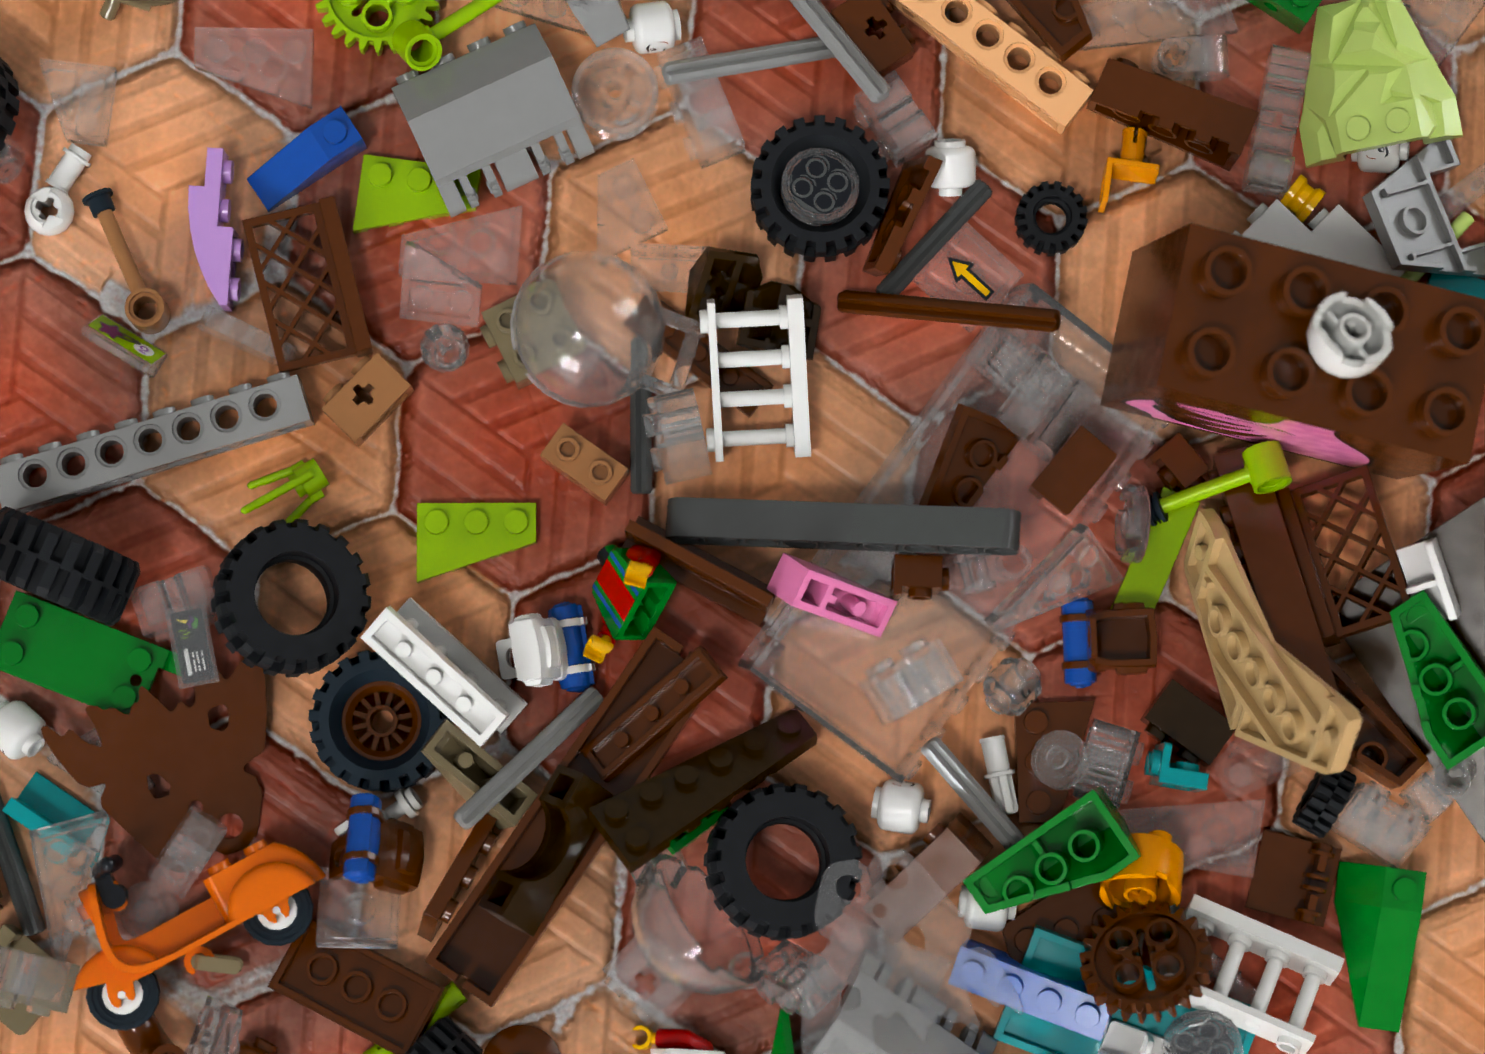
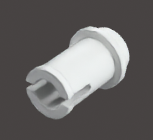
[45,143,92,194]

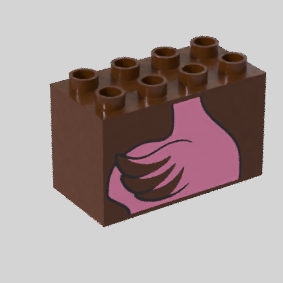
[1100,223,1485,479]

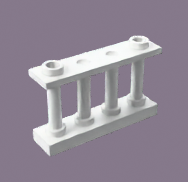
[699,294,811,462]
[360,597,528,747]
[1155,894,1345,1054]

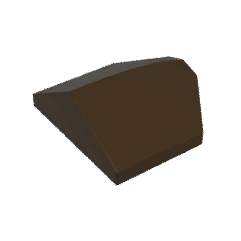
[685,247,763,322]
[736,281,821,360]

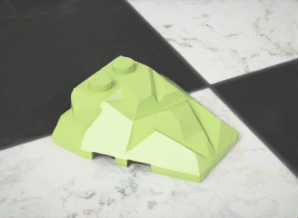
[1299,0,1463,168]

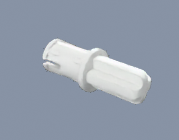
[979,735,1019,815]

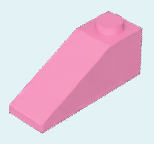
[766,553,897,638]

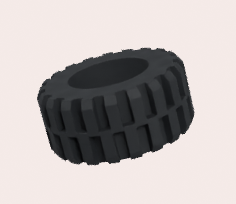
[0,506,140,626]
[211,519,371,678]
[703,783,863,941]

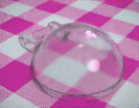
[510,251,707,408]
[630,849,764,995]

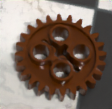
[1079,901,1214,1024]

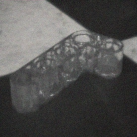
[1242,44,1311,199]

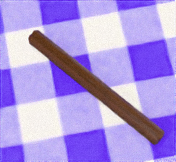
[837,290,1061,332]

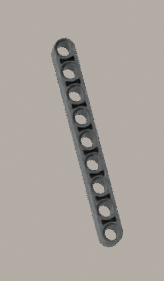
[665,497,1021,556]

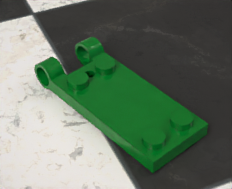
[0,590,182,714]

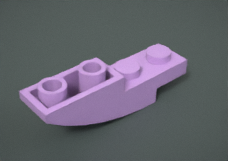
[188,147,244,312]

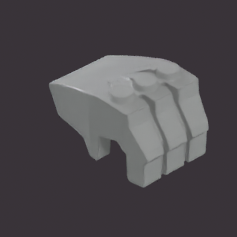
[566,0,630,47]

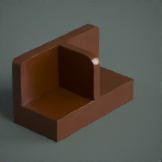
[1028,425,1117,515]

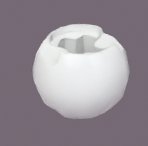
[24,186,75,236]

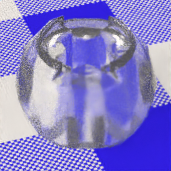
[420,322,470,373]

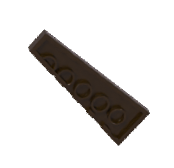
[589,708,817,873]

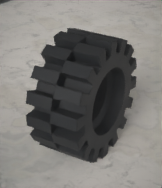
[1014,181,1088,256]
[1292,769,1357,838]

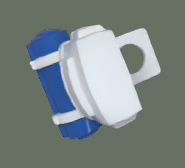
[496,601,596,693]

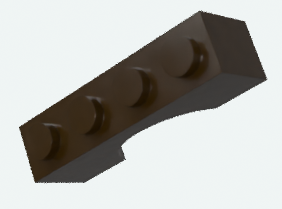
[478,764,614,937]

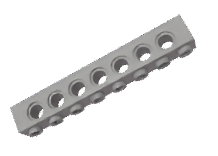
[0,372,315,513]

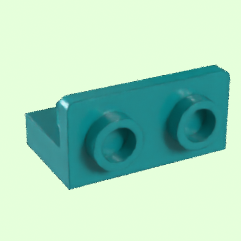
[1144,742,1209,793]

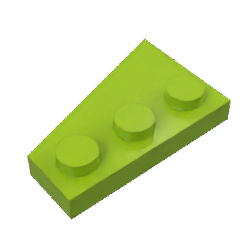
[353,154,482,234]
[417,503,537,583]

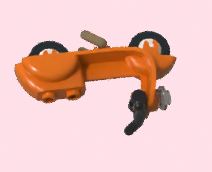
[60,838,327,1031]

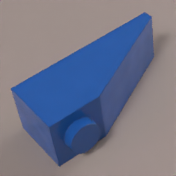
[247,106,367,212]

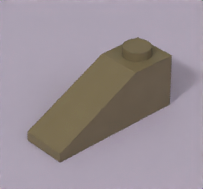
[421,719,538,830]

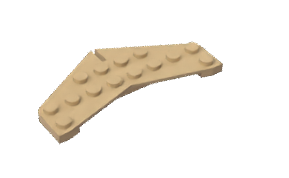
[1184,508,1363,775]

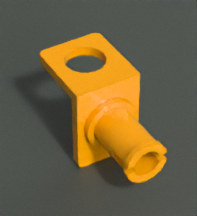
[1098,127,1160,213]

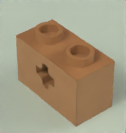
[321,352,414,446]
[540,423,629,506]

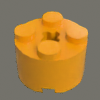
[1099,830,1184,913]

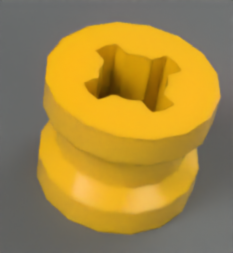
[1280,174,1326,223]

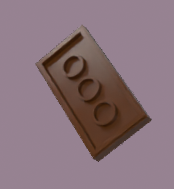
[267,918,448,1054]

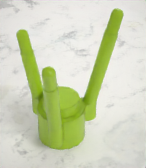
[241,458,330,523]

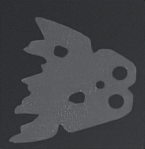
[801,849,1024,1054]

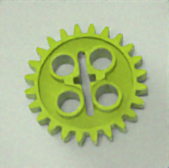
[316,0,440,56]

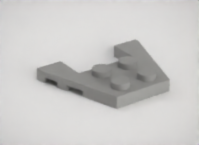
[1362,140,1485,278]

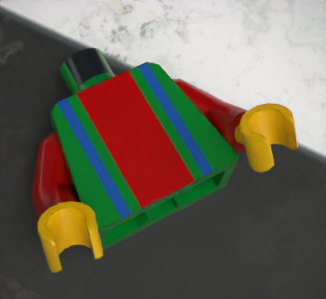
[583,544,677,664]

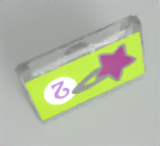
[81,314,168,378]

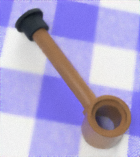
[82,188,171,334]

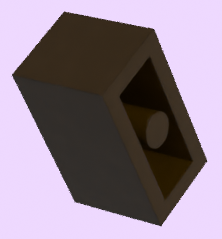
[1140,679,1236,767]

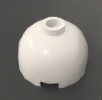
[1307,292,1394,378]

